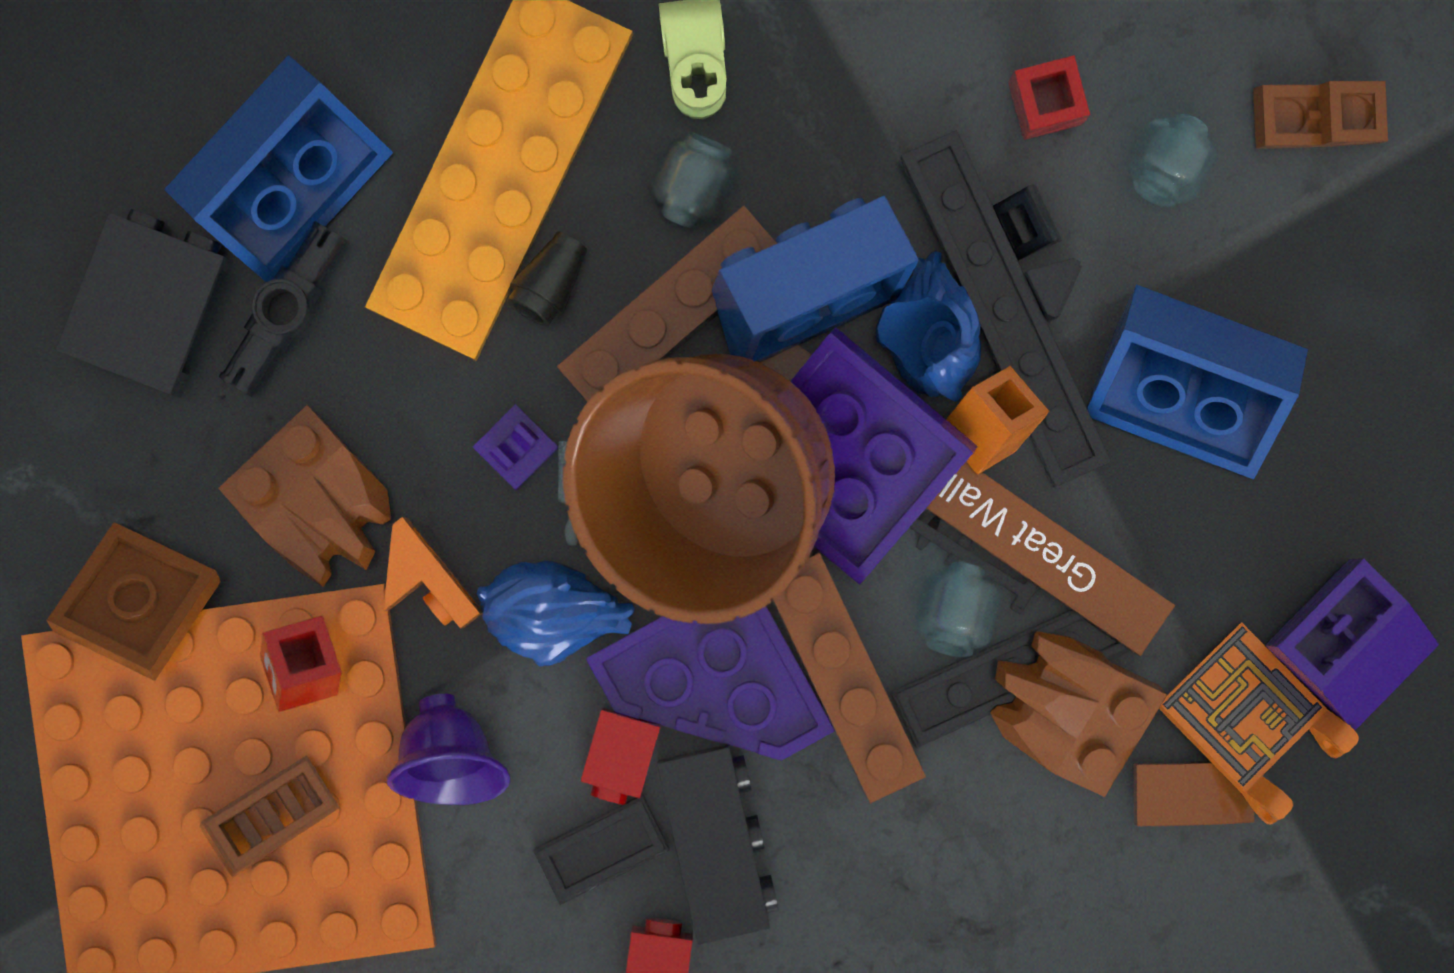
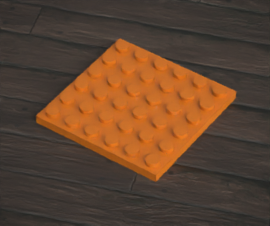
[21,584,437,973]

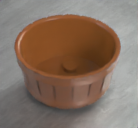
[563,354,835,624]

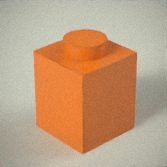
[946,366,1050,475]

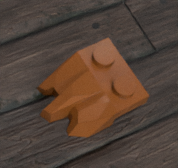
[218,405,391,587]
[990,631,1167,797]

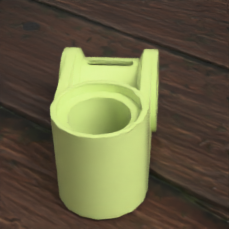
[659,0,727,119]

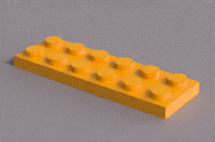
[365,0,633,361]

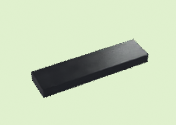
[891,610,1131,748]

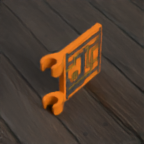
[1159,622,1359,825]

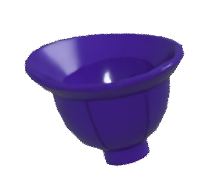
[387,694,510,805]

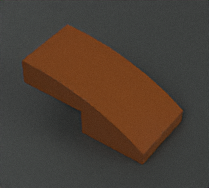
[1253,81,1388,149]
[1133,761,1254,826]

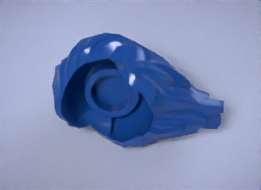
[875,251,982,402]
[476,560,635,666]

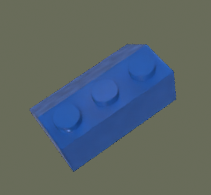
[164,55,393,282]
[712,195,919,362]
[1086,284,1308,480]

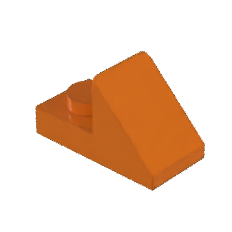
[384,517,482,628]

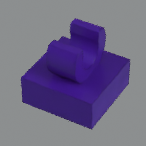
[473,404,559,490]

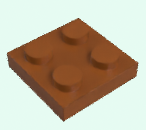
[47,522,221,681]

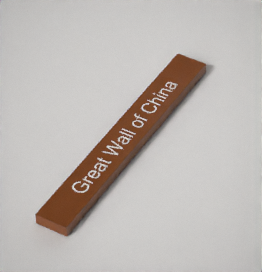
[760,345,1175,656]

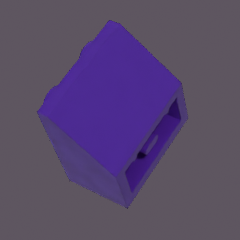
[1265,559,1439,730]

